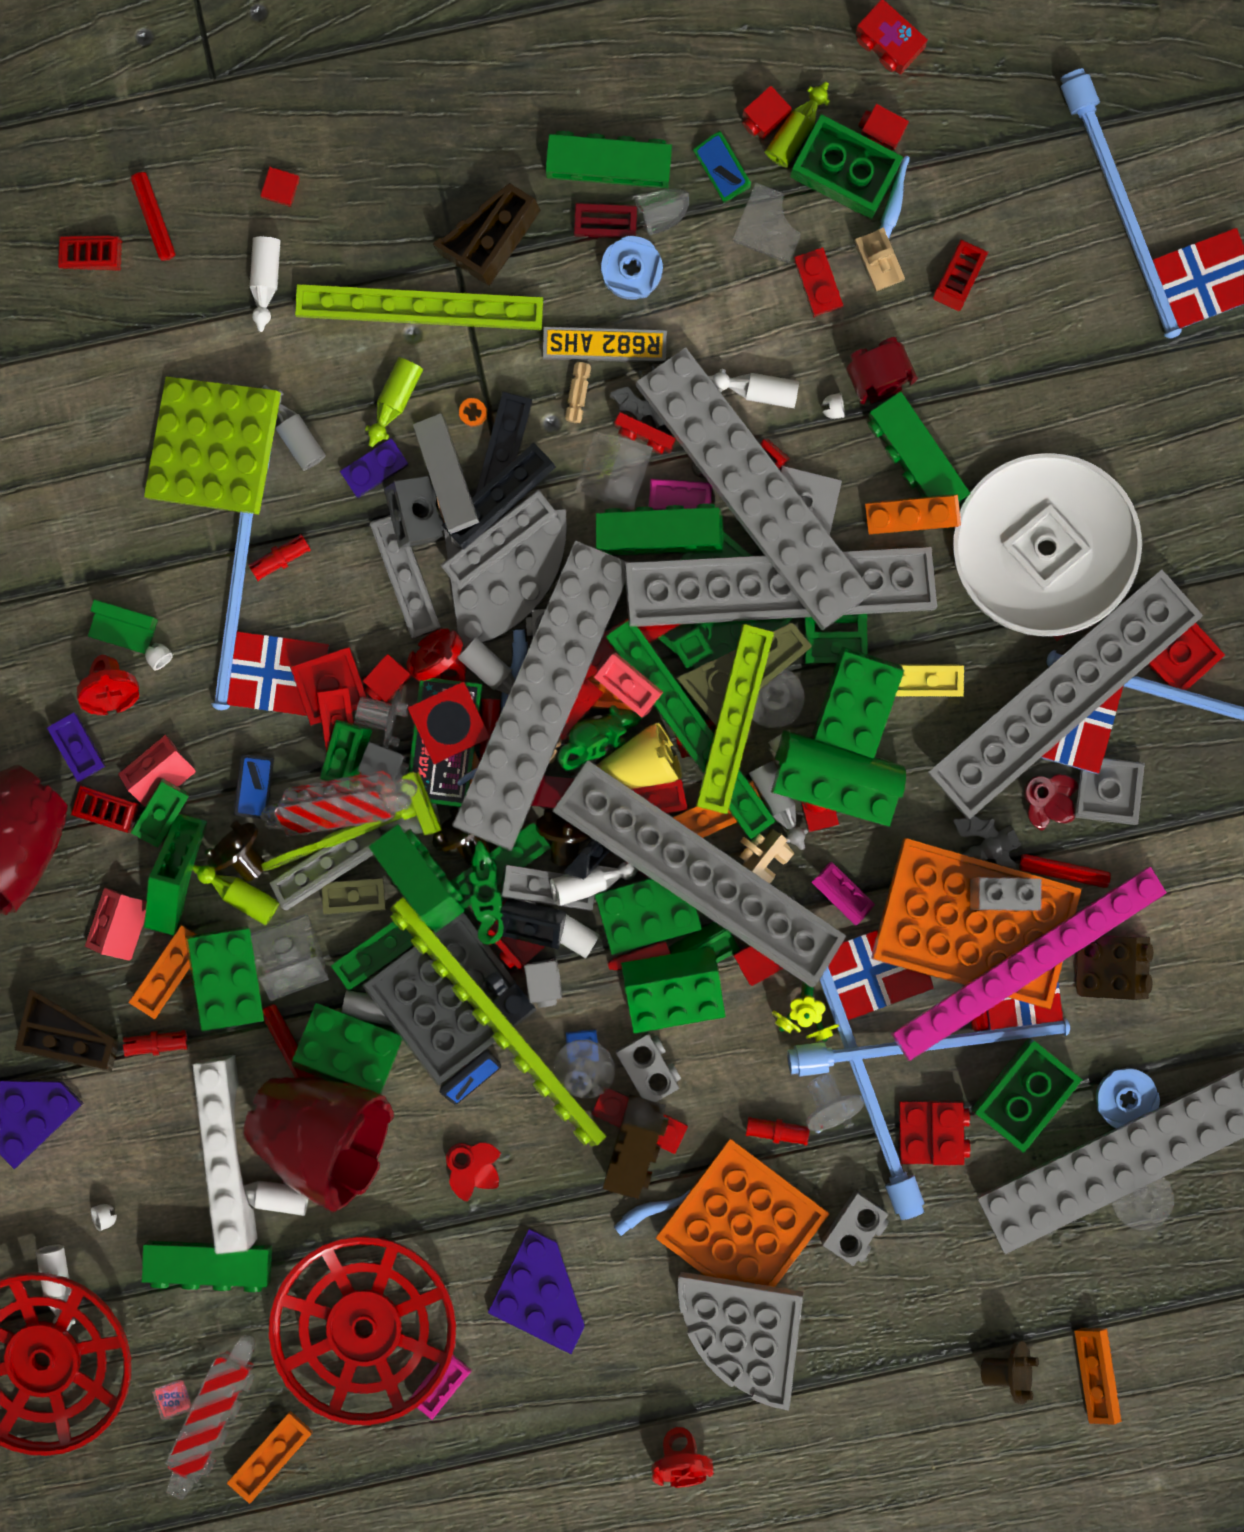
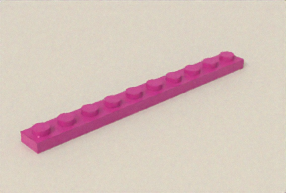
[891,867,1167,1061]

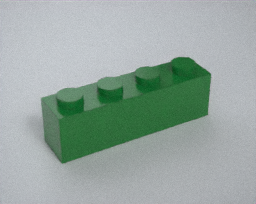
[546,131,672,189]
[867,392,971,503]
[596,503,723,556]
[142,1240,272,1292]

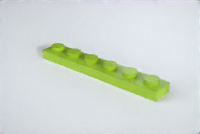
[696,624,774,814]

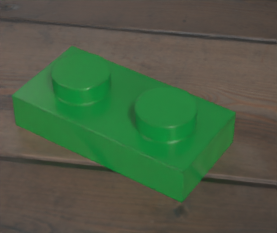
[131,778,189,848]

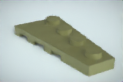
[676,623,812,726]

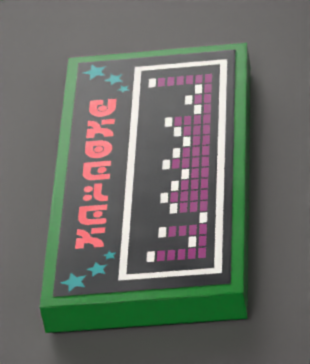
[405,678,483,807]

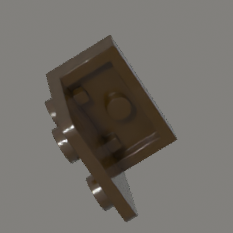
[1077,936,1154,1000]

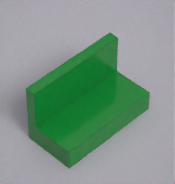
[88,600,158,654]

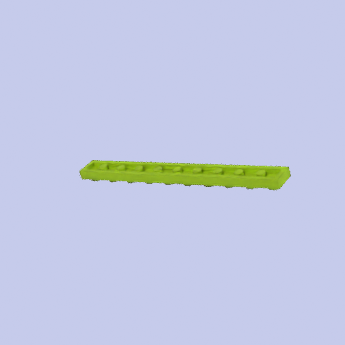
[390,898,606,1147]

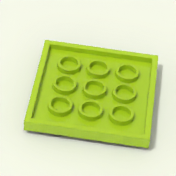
[144,376,281,515]

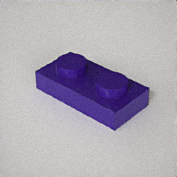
[340,438,409,498]
[47,713,106,782]

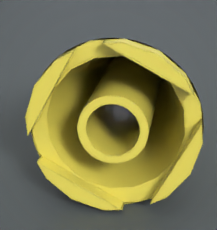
[596,723,682,789]

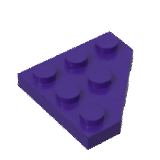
[0,1080,84,1169]
[488,1227,585,1354]

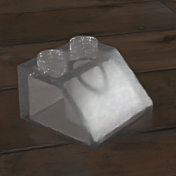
[575,432,653,510]
[251,913,329,1001]

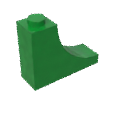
[144,814,207,935]

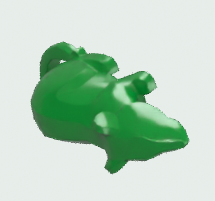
[558,705,643,770]
[469,840,504,945]

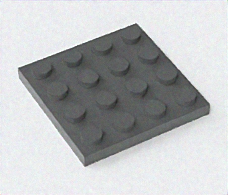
[362,912,537,1086]

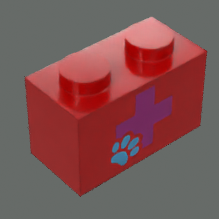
[855,0,928,75]

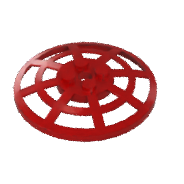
[269,1236,457,1425]
[0,1272,131,1456]

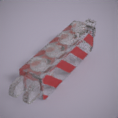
[260,771,418,837]
[166,1334,256,1500]

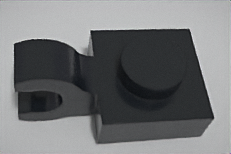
[483,971,535,1026]

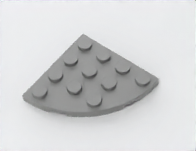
[444,509,567,648]
[678,1272,804,1411]

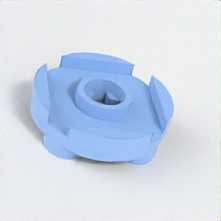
[601,236,663,300]
[1096,1068,1160,1128]

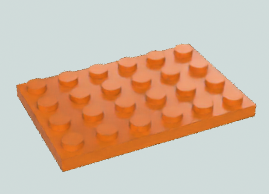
[871,838,1082,1009]

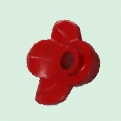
[446,1142,501,1202]

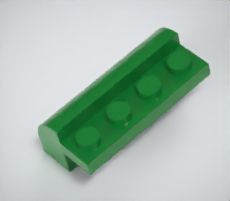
[771,730,906,827]

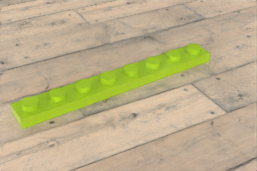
[295,284,543,330]

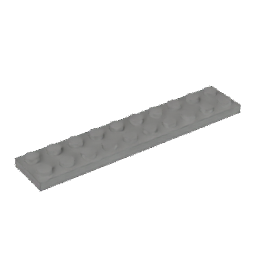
[636,347,873,631]
[453,540,629,851]
[624,547,937,627]
[928,570,1203,820]
[553,761,846,988]
[977,1066,1244,1254]

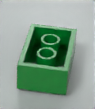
[790,114,903,220]
[812,646,904,759]
[368,824,465,933]
[595,878,702,955]
[185,926,264,1032]
[621,947,726,1033]
[292,1003,402,1094]
[971,1038,1083,1153]

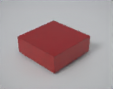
[260,167,300,207]

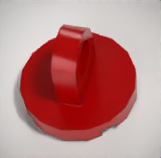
[406,628,466,682]
[76,654,140,715]
[651,1427,714,1488]

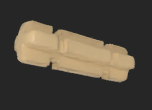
[565,362,591,423]

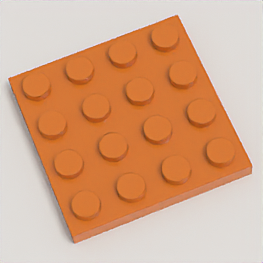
[656,1138,830,1287]

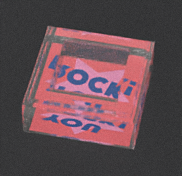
[152,1379,193,1421]

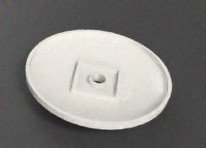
[953,453,1142,636]

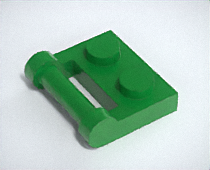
[804,614,868,664]

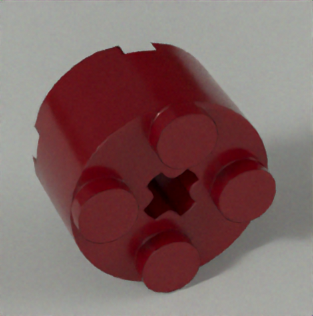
[846,337,918,404]

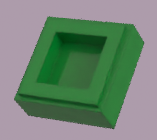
[671,626,713,669]

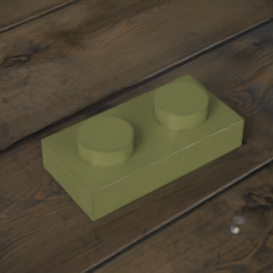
[322,878,386,915]

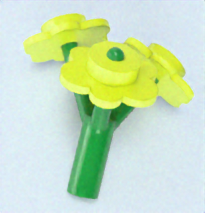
[772,981,839,1042]

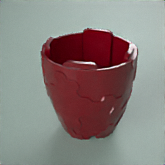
[0,765,68,915]
[243,1076,394,1212]

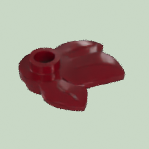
[1024,774,1079,831]

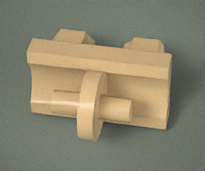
[855,227,905,292]
[739,828,794,884]

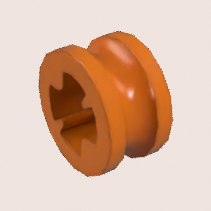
[459,398,487,427]

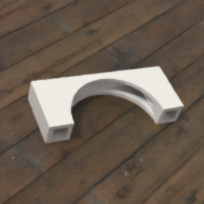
[193,1055,258,1254]

